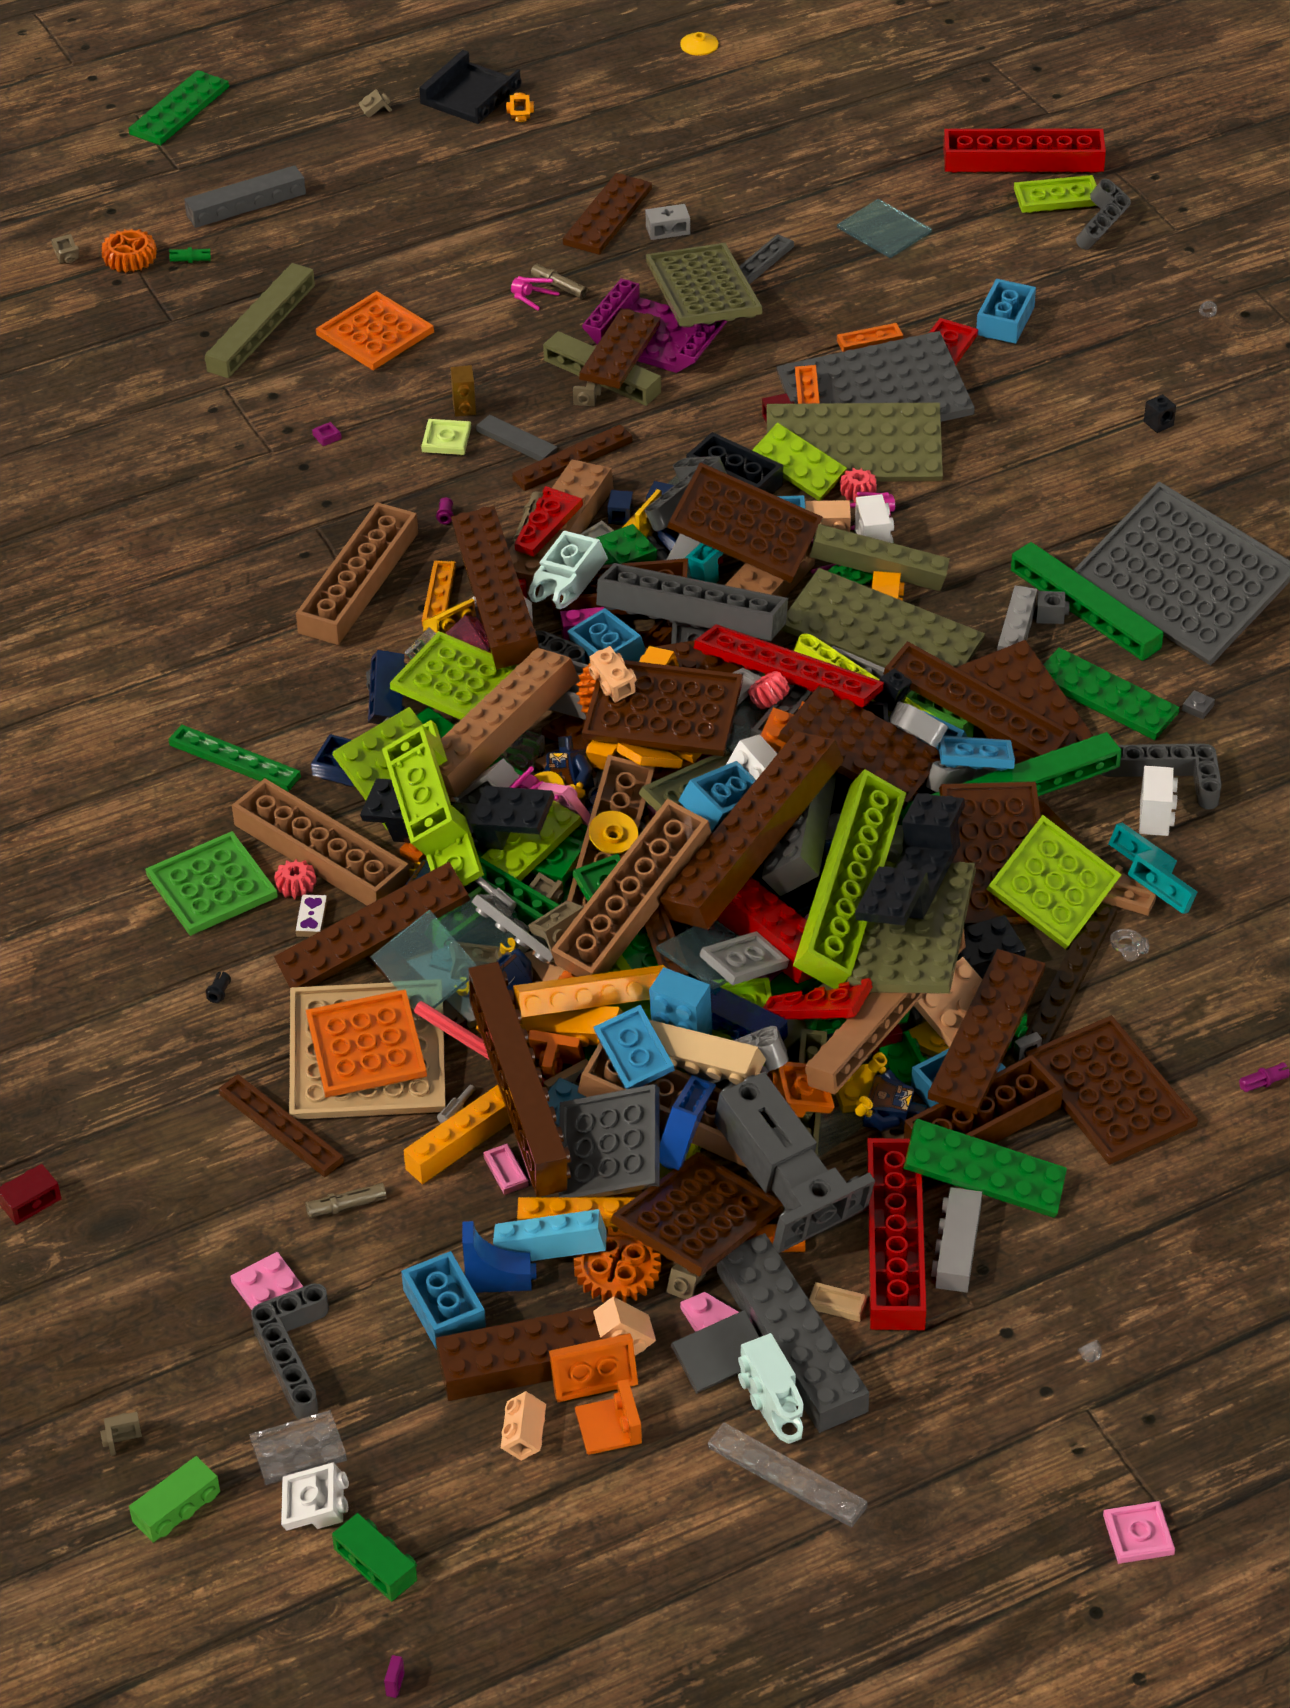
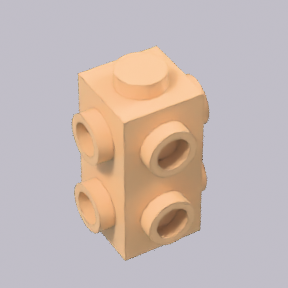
[589,646,637,703]
[501,1391,546,1461]

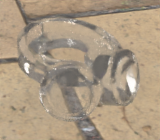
[1110,929,1149,961]

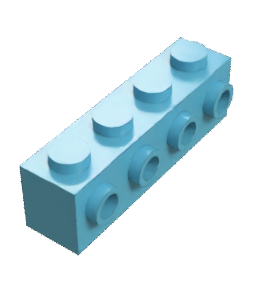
[493,1209,607,1261]

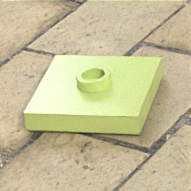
[421,419,471,455]

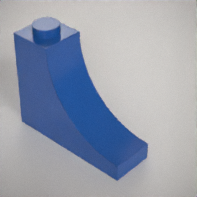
[660,1075,716,1170]
[462,1221,537,1293]

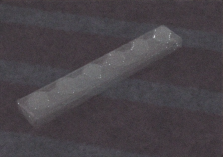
[708,1422,867,1528]

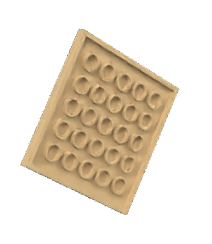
[289,980,446,1120]

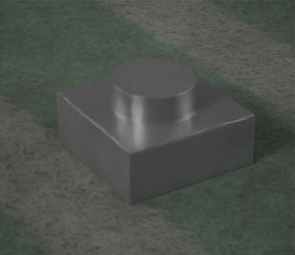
[1182,690,1215,719]
[1013,1032,1042,1062]

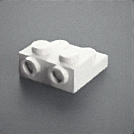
[281,1462,349,1531]

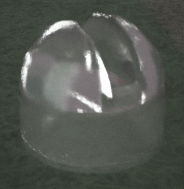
[1199,301,1217,318]
[1078,1339,1102,1363]

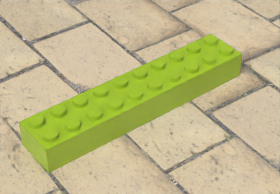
[793,769,906,989]

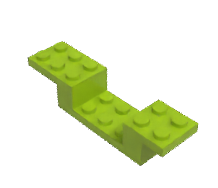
[382,720,484,886]

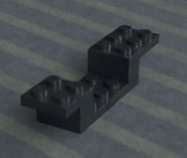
[360,778,555,850]
[855,793,965,926]

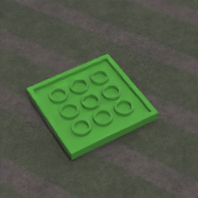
[145,831,278,936]

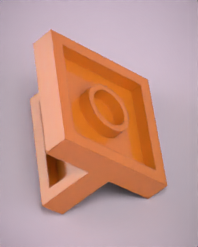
[528,1029,586,1080]

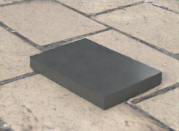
[671,1310,759,1394]

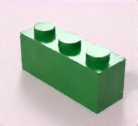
[332,1513,417,1602]

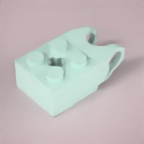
[528,531,608,609]
[738,1333,804,1444]

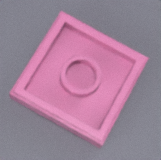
[1103,1501,1175,1564]

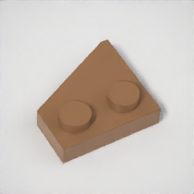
[1102,865,1156,916]

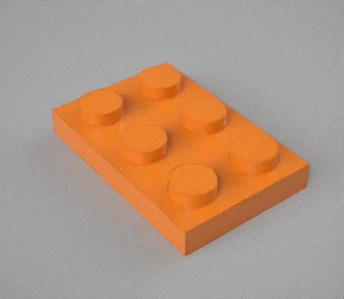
[549,1333,638,1403]

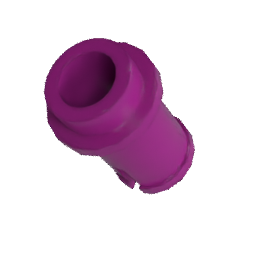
[436,497,454,525]

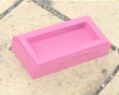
[483,1143,529,1195]

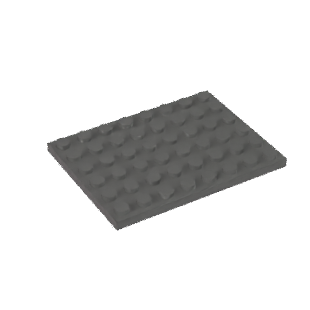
[776,331,975,422]
[1074,481,1290,666]

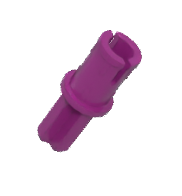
[1239,1062,1290,1092]

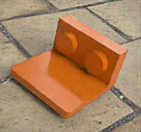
[575,1379,642,1455]

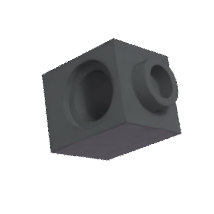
[1036,591,1069,624]

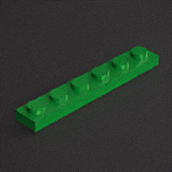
[169,724,301,792]

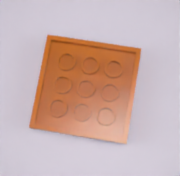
[316,291,434,371]
[306,989,427,1098]

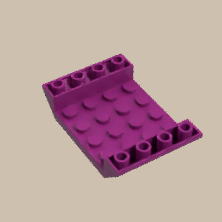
[582,278,727,373]

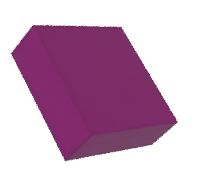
[312,422,342,446]
[384,1655,405,1698]

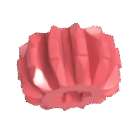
[840,468,877,503]
[748,671,790,709]
[274,858,317,900]

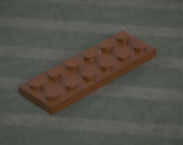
[563,173,652,255]
[579,309,661,389]

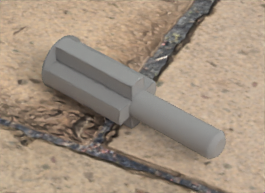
[475,877,517,912]
[437,1085,475,1123]

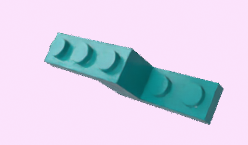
[685,543,724,583]
[1108,822,1197,914]

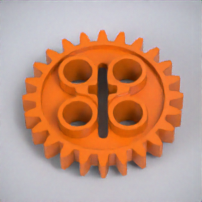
[574,1227,661,1303]

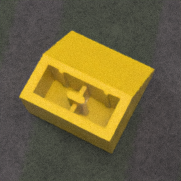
[423,599,477,642]

